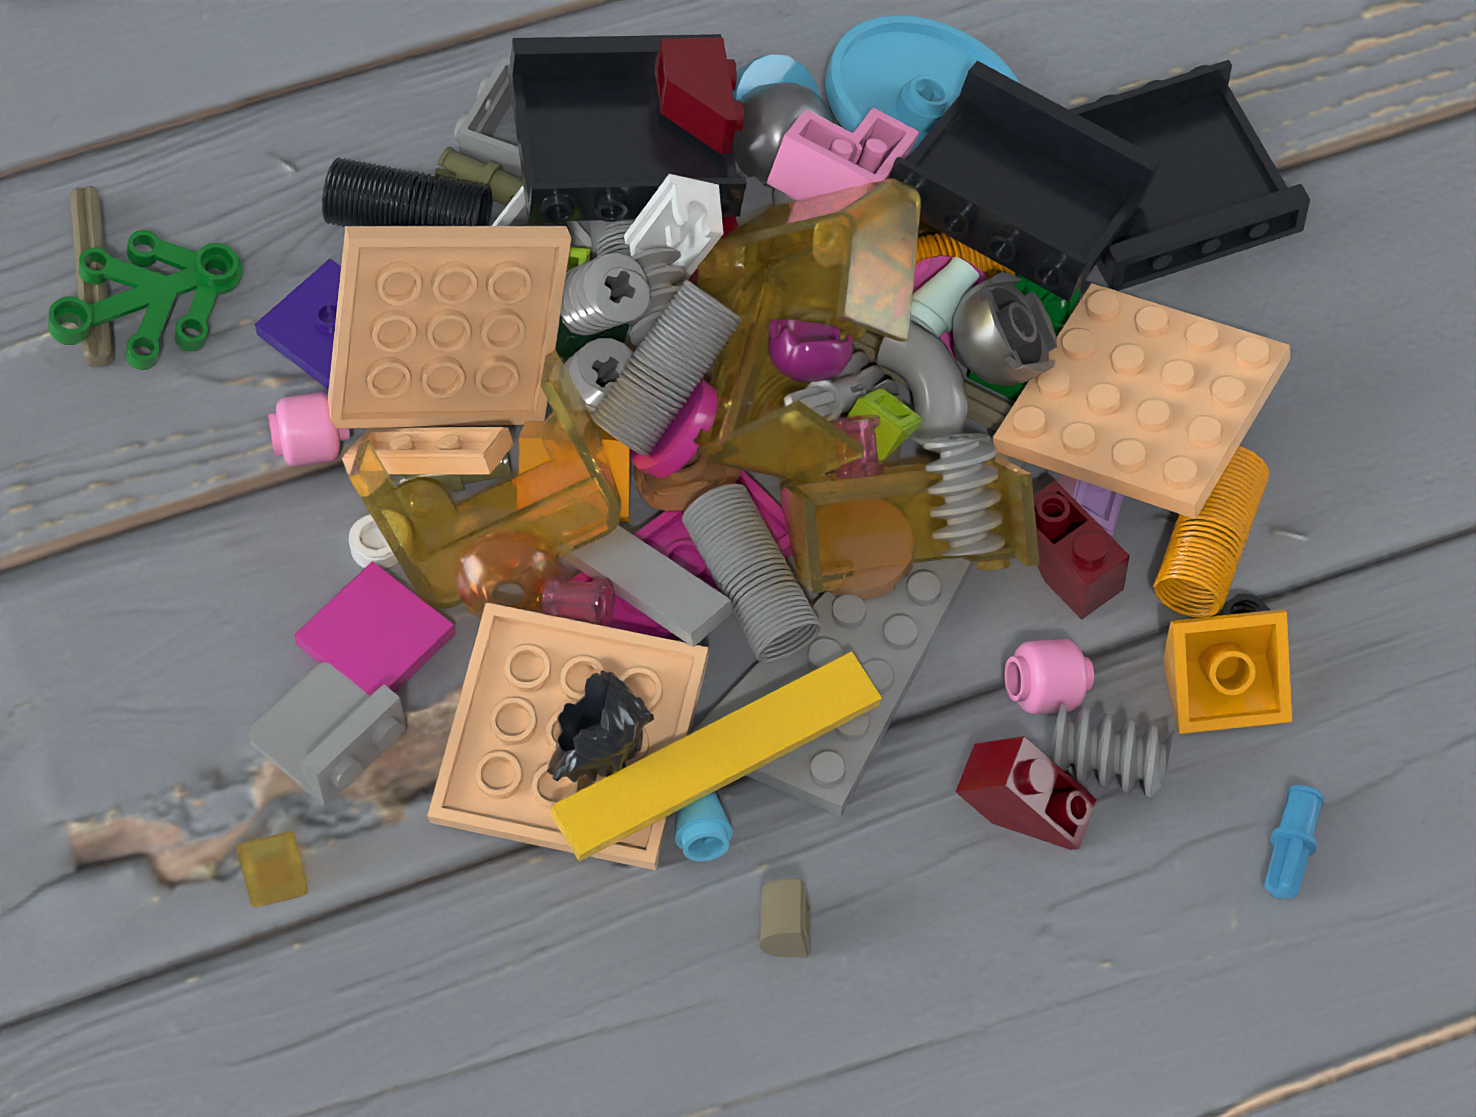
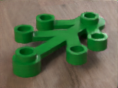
[48,230,242,370]

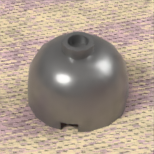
[732,82,835,188]
[953,272,1057,386]

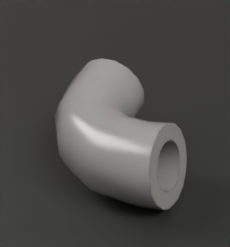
[877,316,968,454]

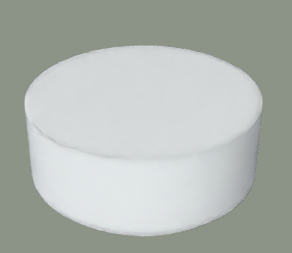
[349,513,406,570]

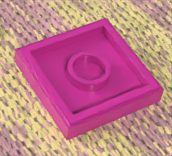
[294,561,455,696]

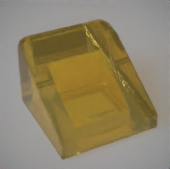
[236,831,308,907]

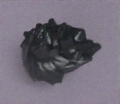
[547,670,654,782]

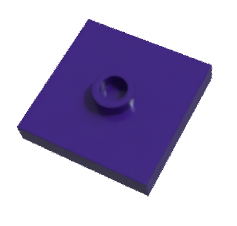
[255,258,341,390]

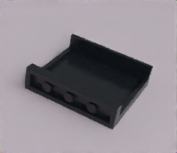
[509,34,747,224]
[881,60,1161,302]
[1070,60,1310,291]

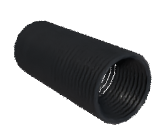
[322,157,492,227]

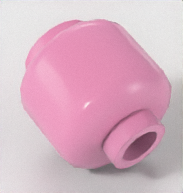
[268,392,350,467]
[1004,639,1094,714]

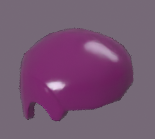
[768,319,852,383]

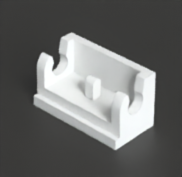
[624,174,723,286]

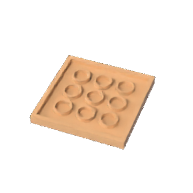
[328,226,571,429]
[993,283,1290,519]
[427,602,709,870]

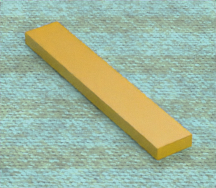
[550,651,882,862]

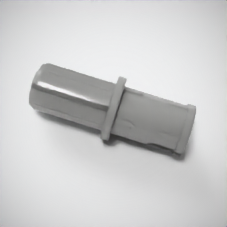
[781,376,866,426]

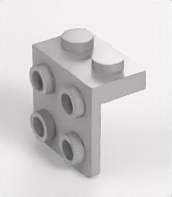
[247,662,406,807]

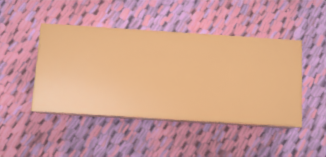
[342,427,514,474]

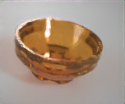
[456,530,559,619]

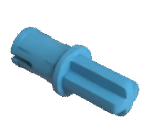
[1264,785,1325,899]

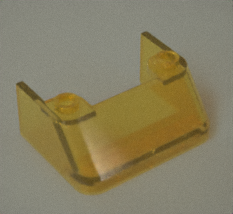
[697,179,921,360]
[694,227,911,482]
[349,351,621,609]
[780,456,1039,593]

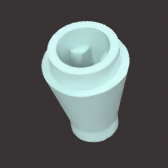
[903,257,979,338]

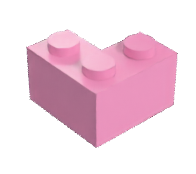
[767,108,920,233]

